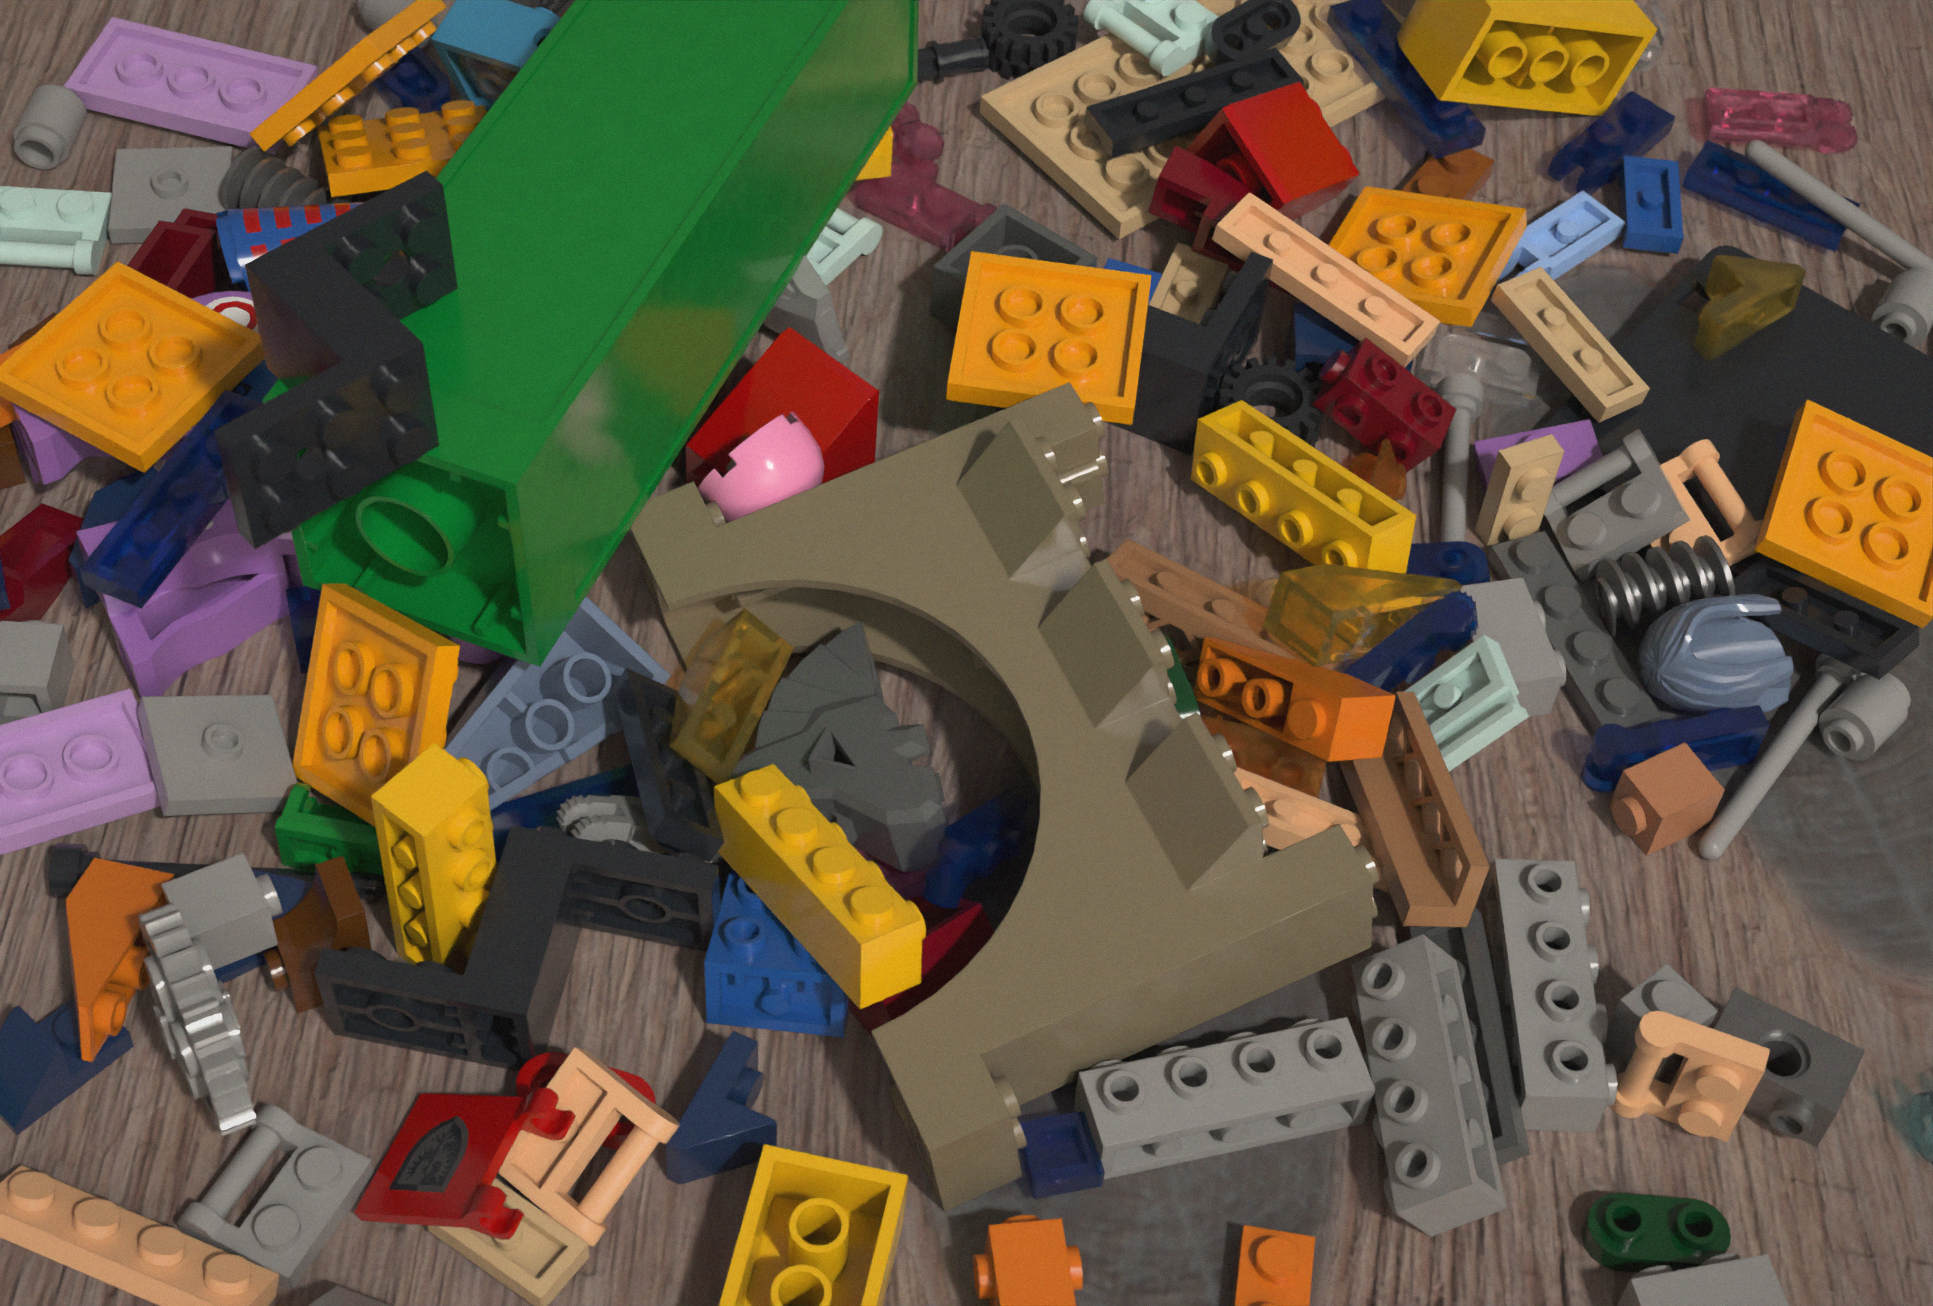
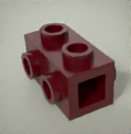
[1313,337,1457,475]

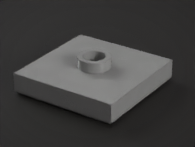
[108,146,234,244]
[137,695,297,816]

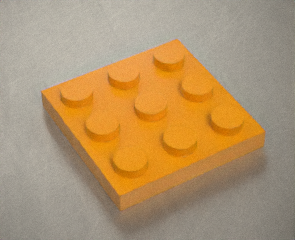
[249,0,447,152]
[317,100,487,197]
[1329,186,1527,327]
[946,251,1152,425]
[0,261,265,473]
[1754,399,1933,629]
[292,584,460,827]

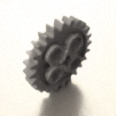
[138,903,256,1137]

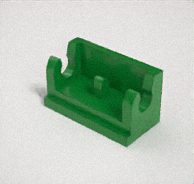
[274,782,384,877]

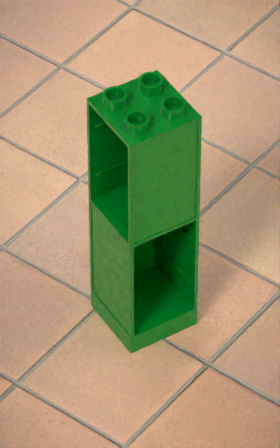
[262,0,919,667]

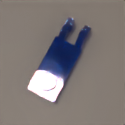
[1547,90,1676,196]
[1343,590,1479,692]

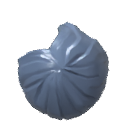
[1637,594,1793,715]

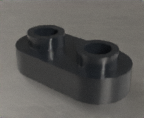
[1204,0,1301,65]

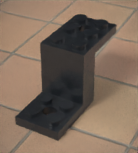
[214,170,458,549]
[991,252,1273,456]
[314,825,721,1072]

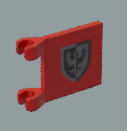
[354,1088,576,1240]

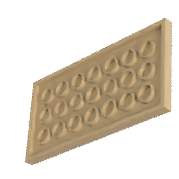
[979,0,1423,239]

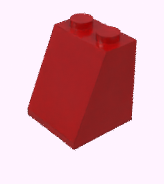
[1185,82,1360,221]
[686,327,879,489]

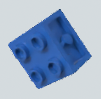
[704,871,848,1037]

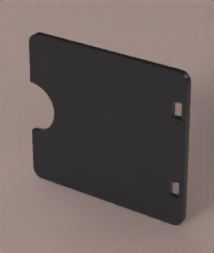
[1541,246,1933,592]

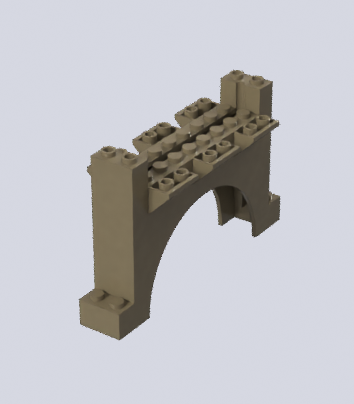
[629,382,1379,1212]

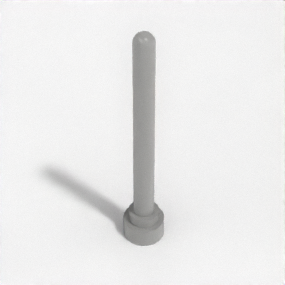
[1745,140,1933,272]
[1436,375,1483,616]
[1698,652,1868,860]

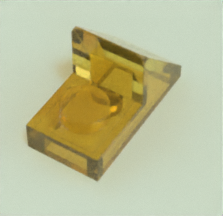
[1694,255,1806,362]

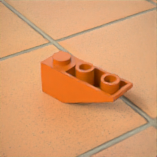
[1193,637,1396,762]
[66,858,174,1062]

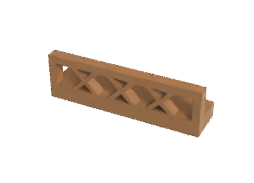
[1107,538,1349,682]
[1338,691,1490,927]

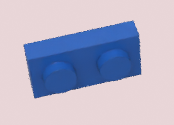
[1619,155,1684,254]

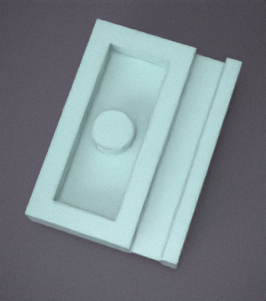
[1404,635,1529,771]

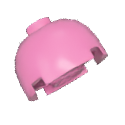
[698,412,825,523]

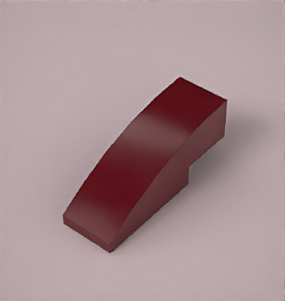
[1148,145,1295,297]
[127,208,230,299]
[0,503,84,622]

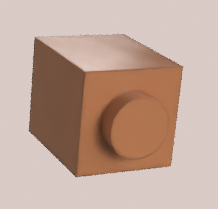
[1608,742,1725,856]

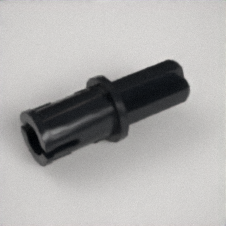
[917,35,989,84]

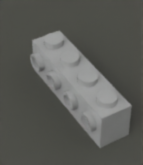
[1482,859,1617,1132]
[1351,934,1507,1237]
[1073,1017,1375,1181]

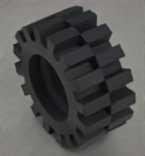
[981,0,1079,80]
[1216,356,1324,448]

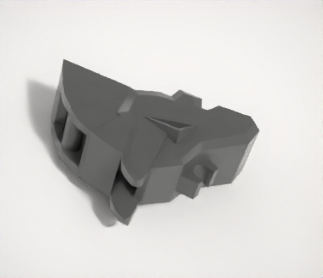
[722,620,957,872]

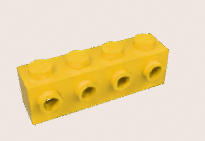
[1191,400,1416,598]
[371,743,498,975]
[714,764,926,1009]

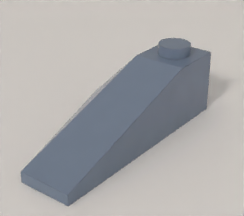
[443,596,671,811]

